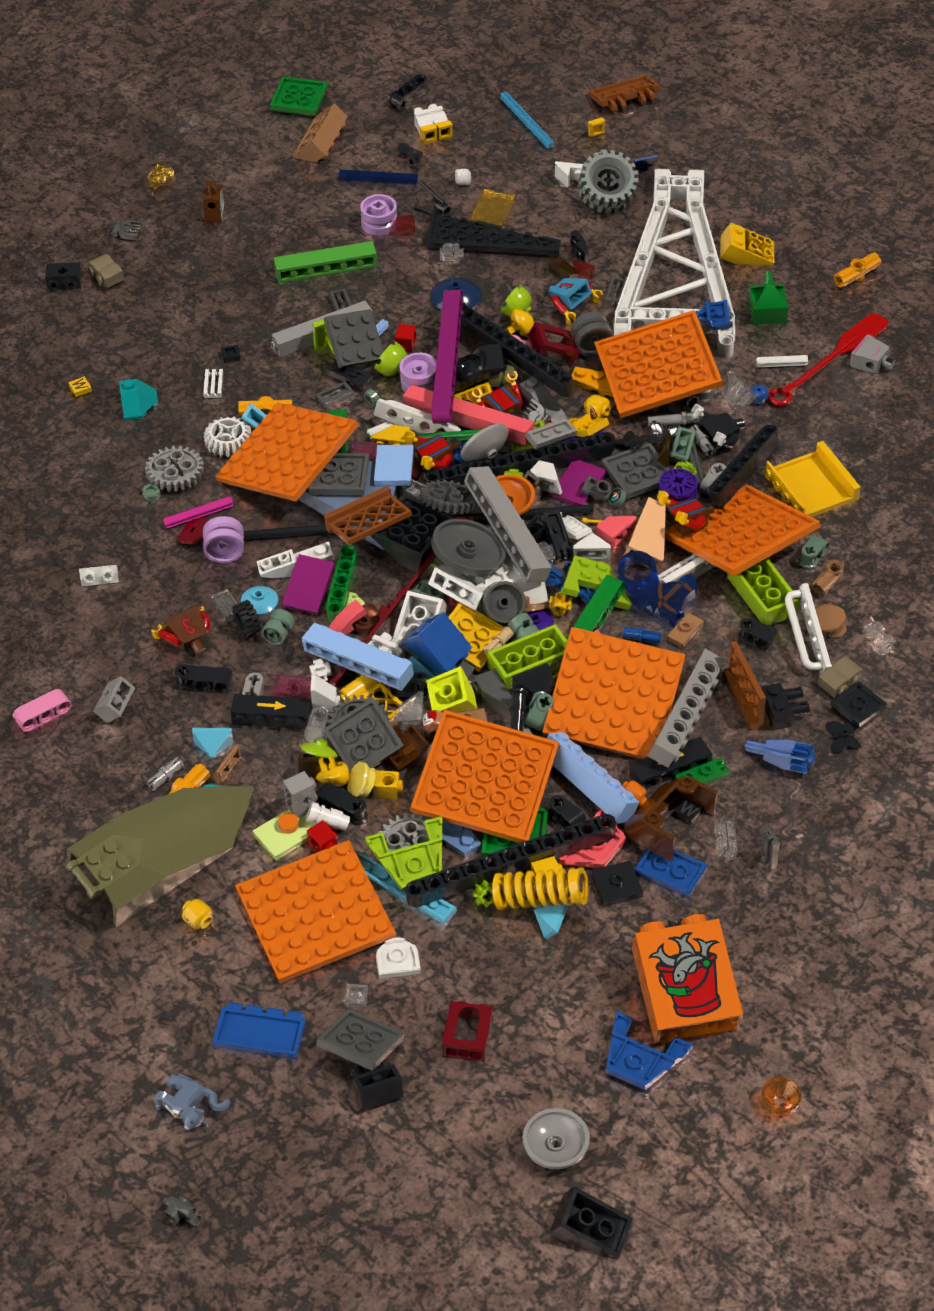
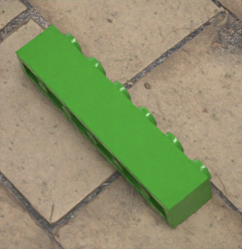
[274,241,377,283]

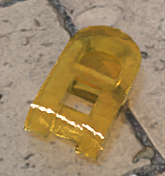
[147,164,174,187]

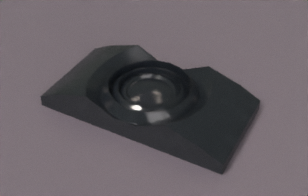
[454,344,506,393]

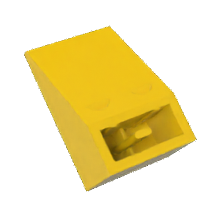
[720,222,774,265]

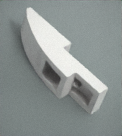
[257,542,335,578]

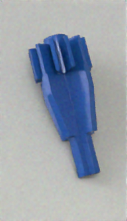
[744,739,816,774]

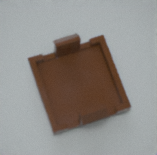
[389,724,430,770]

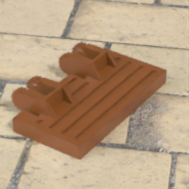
[589,75,660,112]

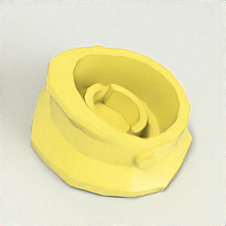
[347,761,376,798]

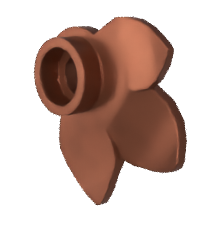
[353,603,378,633]

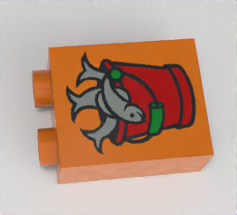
[632,914,743,1044]

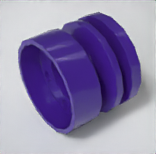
[659,468,698,515]

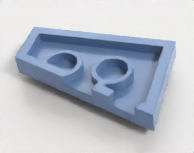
[423,816,482,858]

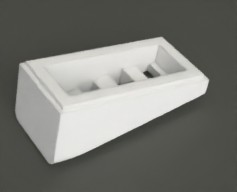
[562,516,592,540]

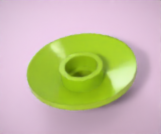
[300,739,339,758]

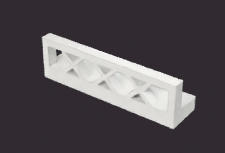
[651,554,715,595]

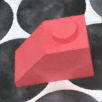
[596,516,638,550]

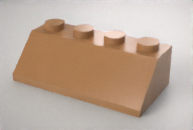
[292,103,348,162]

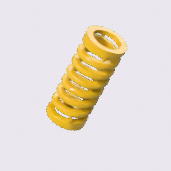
[492,867,589,910]

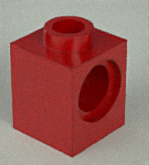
[395,324,417,352]
[306,820,338,852]

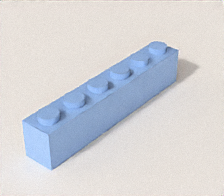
[302,623,414,691]
[547,732,640,823]

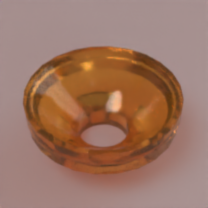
[761,1077,802,1115]

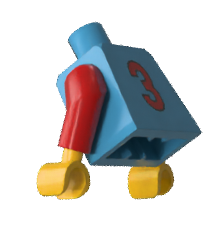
[548,278,603,326]

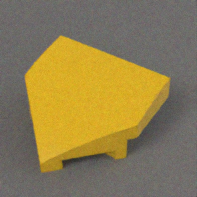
[568,413,609,437]

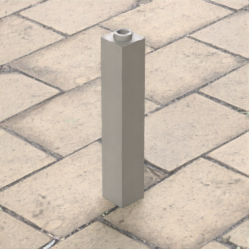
[271,301,373,357]

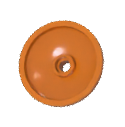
[496,474,535,515]

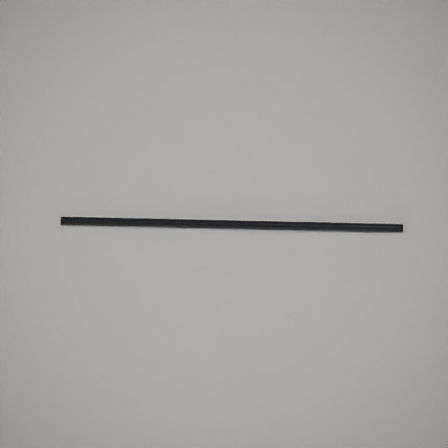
[243,504,594,540]

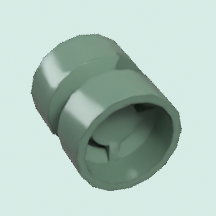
[261,609,295,645]
[507,613,540,640]

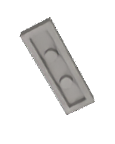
[525,418,577,449]

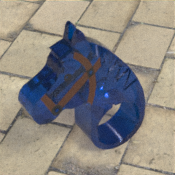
[618,551,698,629]

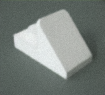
[555,161,583,188]

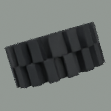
[232,600,262,637]

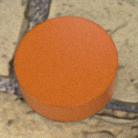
[278,813,299,833]

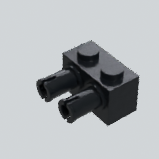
[761,683,810,731]
[350,1061,404,1110]

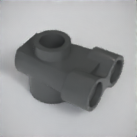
[580,475,612,502]
[164,1196,202,1226]

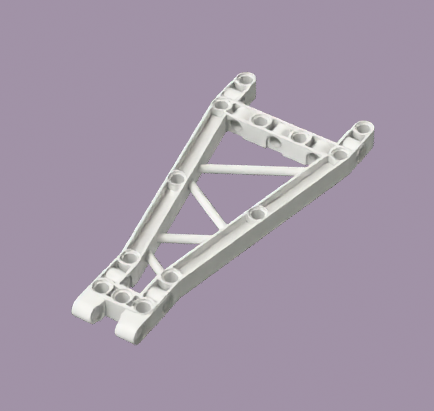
[613,169,735,358]

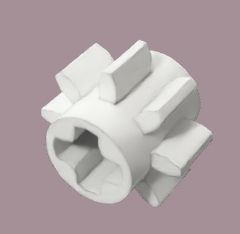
[309,658,331,681]

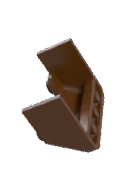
[624,776,718,862]

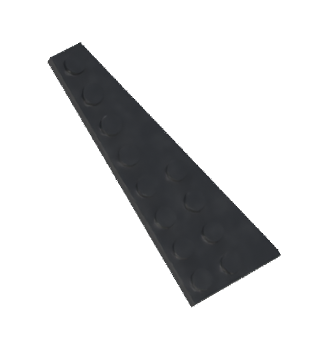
[426,211,561,256]

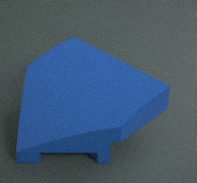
[695,300,731,330]

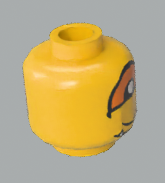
[584,395,611,419]

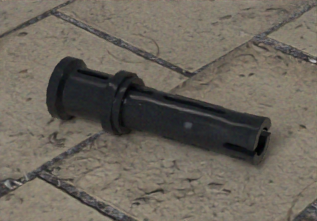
[509,688,528,732]

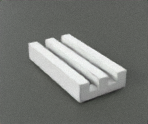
[203,369,223,398]

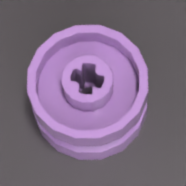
[360,194,398,236]
[399,352,437,392]
[203,516,244,563]

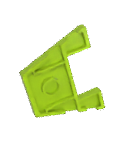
[561,556,632,610]
[365,816,443,891]

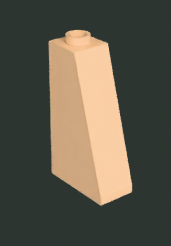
[623,497,666,571]

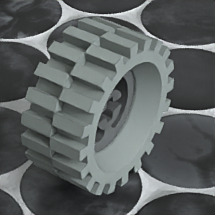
[578,150,639,213]

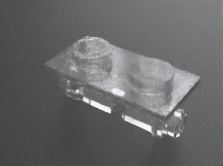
[863,616,897,655]
[714,815,738,860]

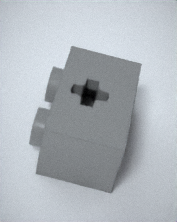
[93,676,135,723]
[283,771,318,818]

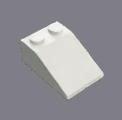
[392,591,448,643]

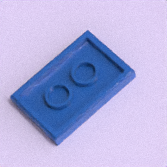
[634,849,708,898]

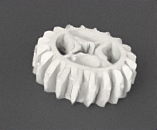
[204,416,251,458]

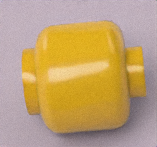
[182,899,213,930]

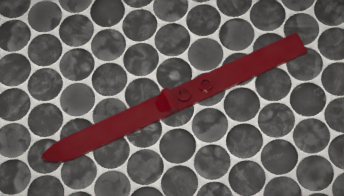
[328,551,437,687]

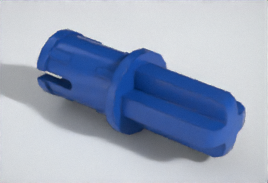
[623,627,662,643]

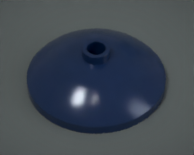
[430,277,481,312]

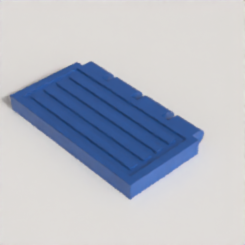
[212,1002,306,1059]

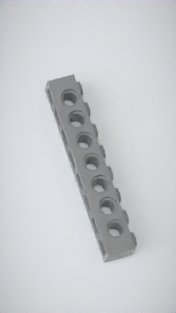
[647,648,725,768]

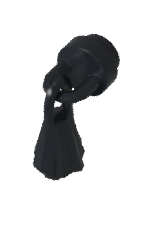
[397,142,423,166]

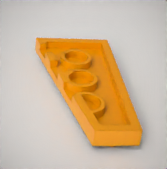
[572,367,613,397]

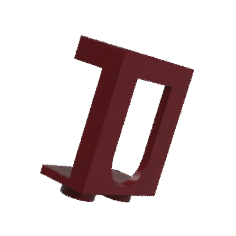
[527,322,580,366]
[442,1001,493,1062]

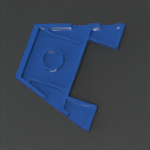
[606,1011,693,1090]

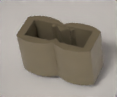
[88,254,124,288]
[818,656,863,698]

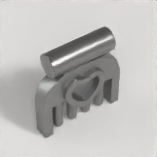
[111,220,142,240]
[521,398,551,425]

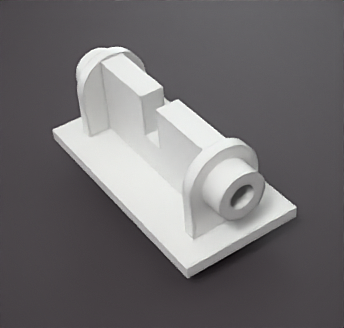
[79,565,119,586]

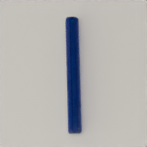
[338,169,418,184]

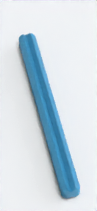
[500,91,554,149]

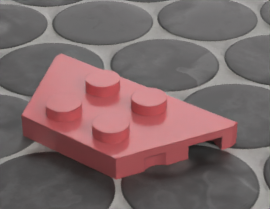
[559,809,626,869]

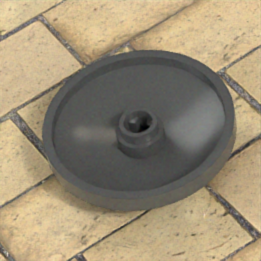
[431,519,506,576]

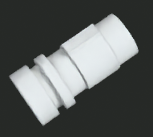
[306,802,350,832]

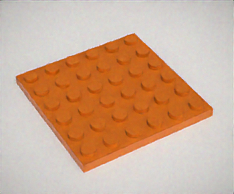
[594,310,723,418]
[215,402,359,502]
[665,484,820,576]
[542,627,686,759]
[410,710,559,843]
[235,840,397,984]

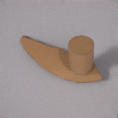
[523,596,549,613]

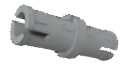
[690,425,716,457]
[146,757,184,791]

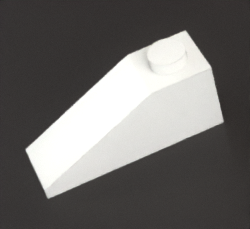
[428,564,484,611]

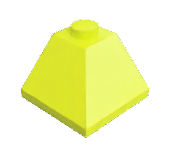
[426,667,478,713]

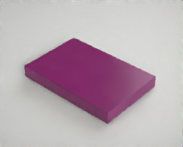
[549,460,607,506]
[281,554,335,615]

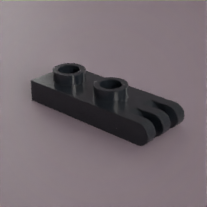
[324,359,373,390]
[540,510,573,561]

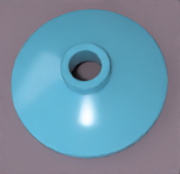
[241,586,278,616]

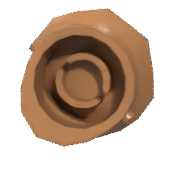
[815,604,847,638]

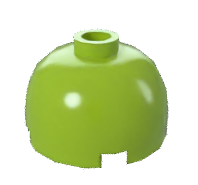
[500,284,532,318]
[374,341,407,377]

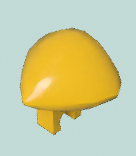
[503,309,534,338]
[316,755,349,787]

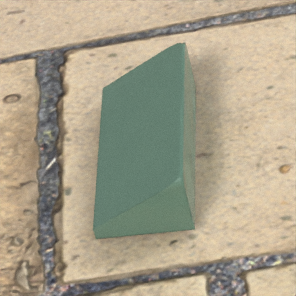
[669,427,696,463]

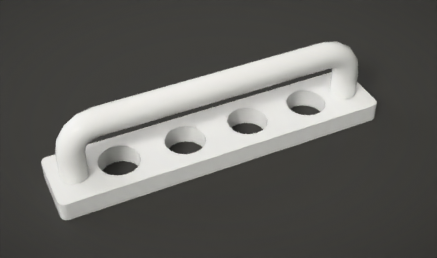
[374,399,461,433]
[785,583,831,674]

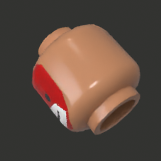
[422,710,443,740]

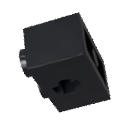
[45,262,83,290]

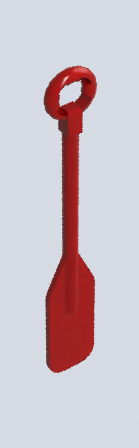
[768,313,889,406]

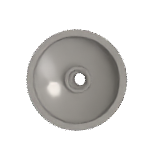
[461,423,509,462]
[523,1108,590,1169]

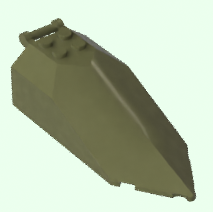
[66,786,254,927]

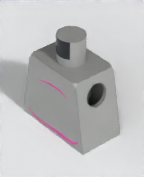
[850,334,895,374]

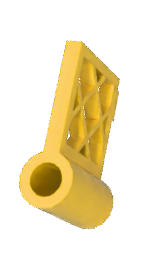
[339,675,407,722]

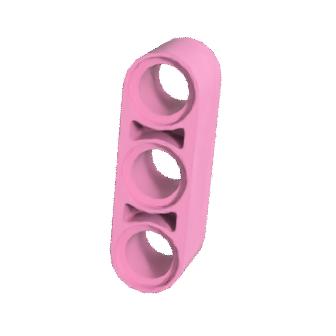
[13,689,72,732]

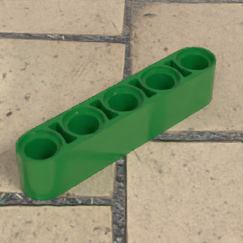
[326,545,358,624]
[566,575,625,641]

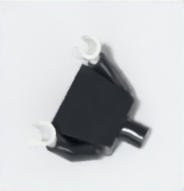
[691,404,745,453]

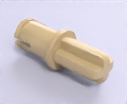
[483,627,514,656]

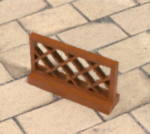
[324,486,412,545]
[722,641,770,731]

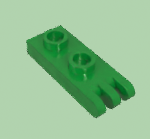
[675,757,732,785]

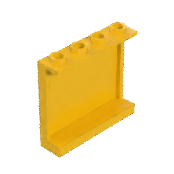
[764,441,861,517]

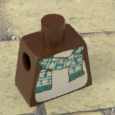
[203,181,225,223]

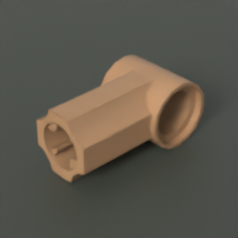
[811,560,844,596]

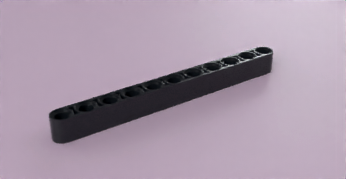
[461,303,576,397]
[424,432,615,485]
[405,814,616,908]

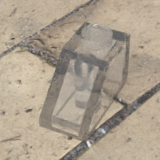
[724,369,757,411]
[394,691,424,734]

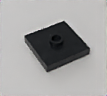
[831,681,887,728]
[591,861,643,906]

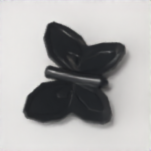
[648,420,680,446]
[615,431,650,449]
[826,721,861,754]

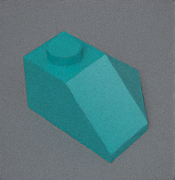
[119,379,158,420]

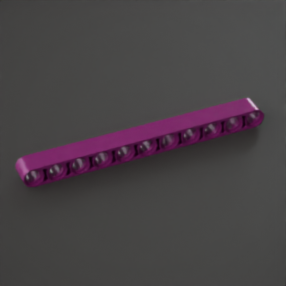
[432,290,463,424]

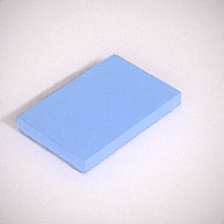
[374,445,414,486]

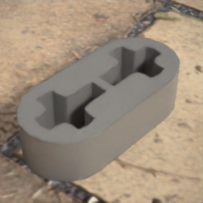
[242,672,264,696]

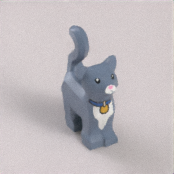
[153,1073,230,1130]

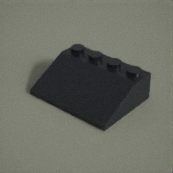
[371,494,454,572]

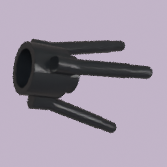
[414,181,451,216]

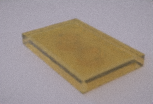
[469,189,516,229]

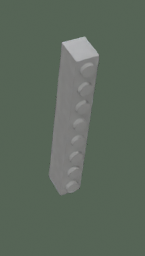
[464,466,552,583]

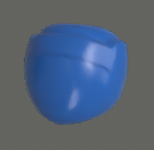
[750,385,769,405]

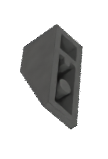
[519,376,567,423]
[472,669,512,720]

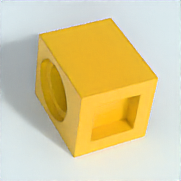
[373,770,403,800]

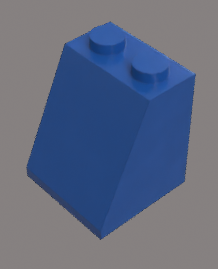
[402,612,473,675]

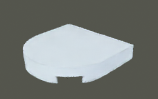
[376,937,421,979]

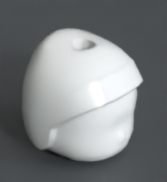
[455,169,471,185]

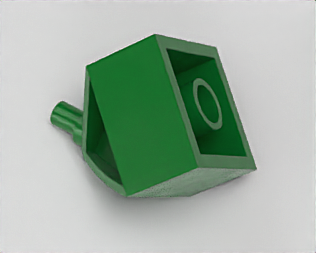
[749,271,788,325]

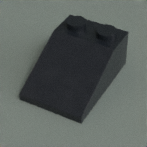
[549,1187,633,1259]

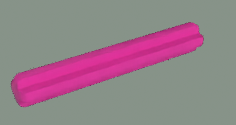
[163,497,233,528]

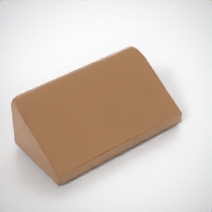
[209,744,241,785]

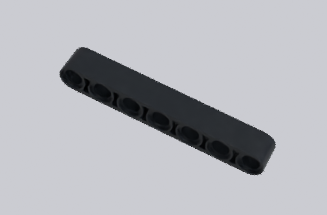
[709,425,779,508]

